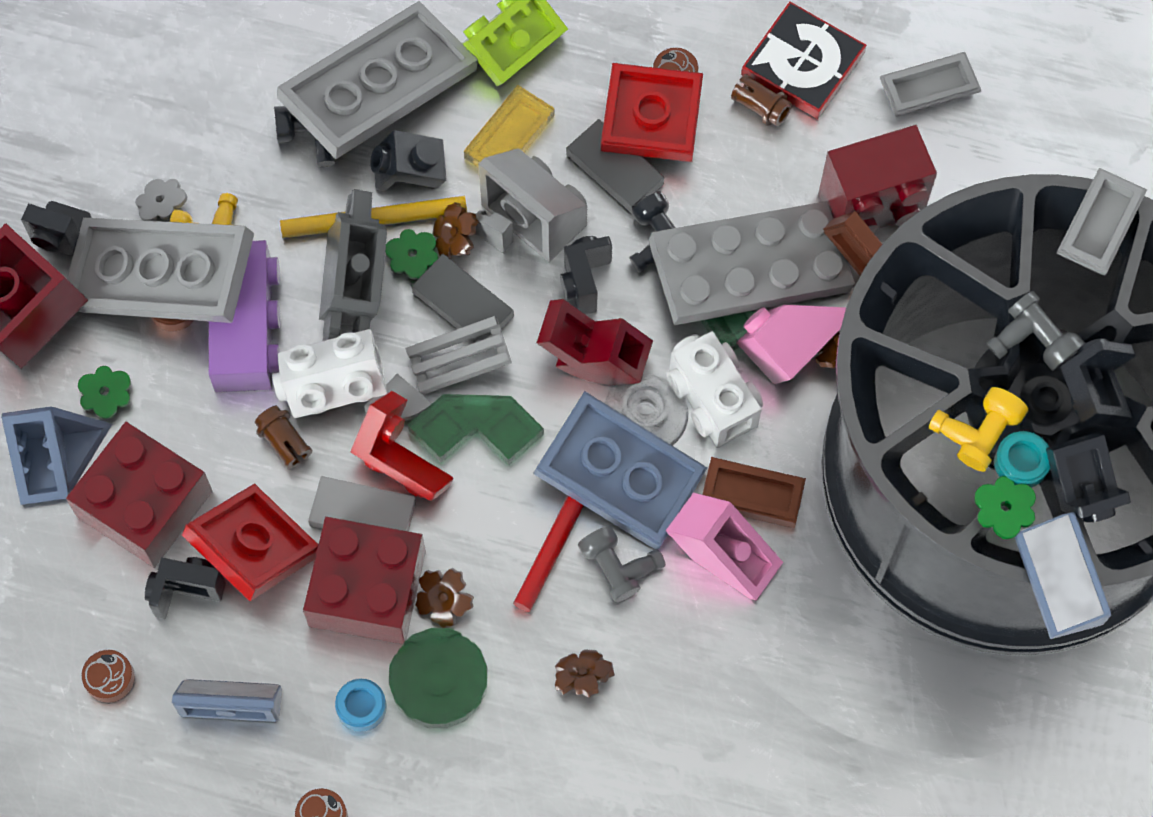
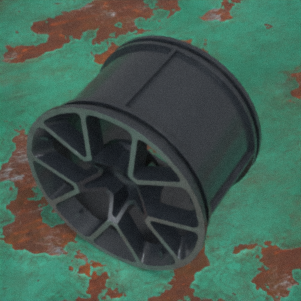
[821,174,1153,655]

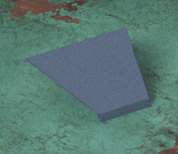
[1,406,113,505]

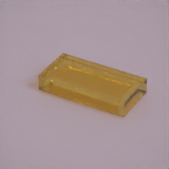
[463,85,555,168]

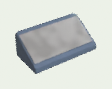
[1014,512,1111,639]
[172,679,282,722]

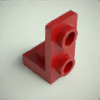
[350,391,454,501]

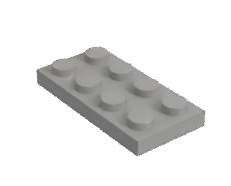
[277,1,478,159]
[648,201,855,325]
[67,217,254,323]

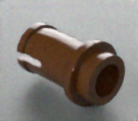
[731,74,792,127]
[254,405,313,469]

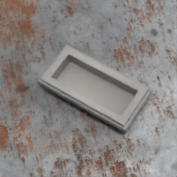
[880,52,981,117]
[1057,168,1147,276]

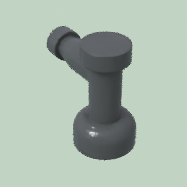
[986,290,1086,372]
[578,526,666,603]

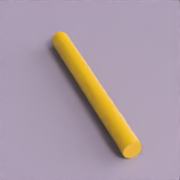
[280,196,467,239]

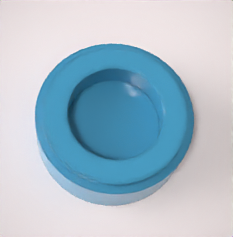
[335,678,387,732]

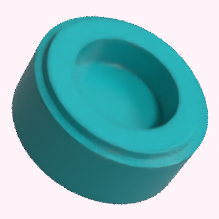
[994,431,1050,488]

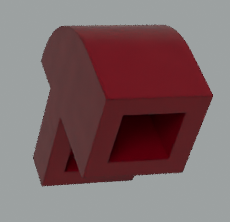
[536,299,653,385]

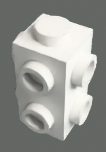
[272,329,387,418]
[667,331,763,448]

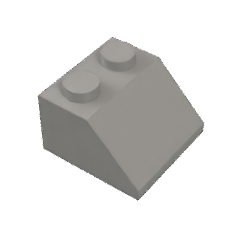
[478,148,587,262]

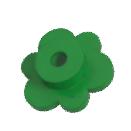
[385,229,438,280]
[78,366,131,419]
[974,476,1036,539]

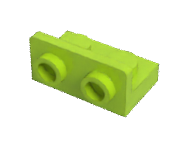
[462,0,568,87]

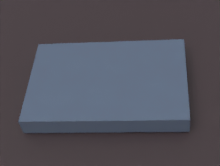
[533,391,708,549]

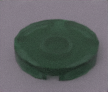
[389,628,488,728]

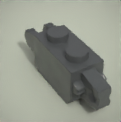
[319,189,387,341]

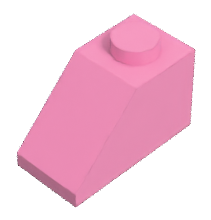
[737,305,846,384]
[666,493,783,601]

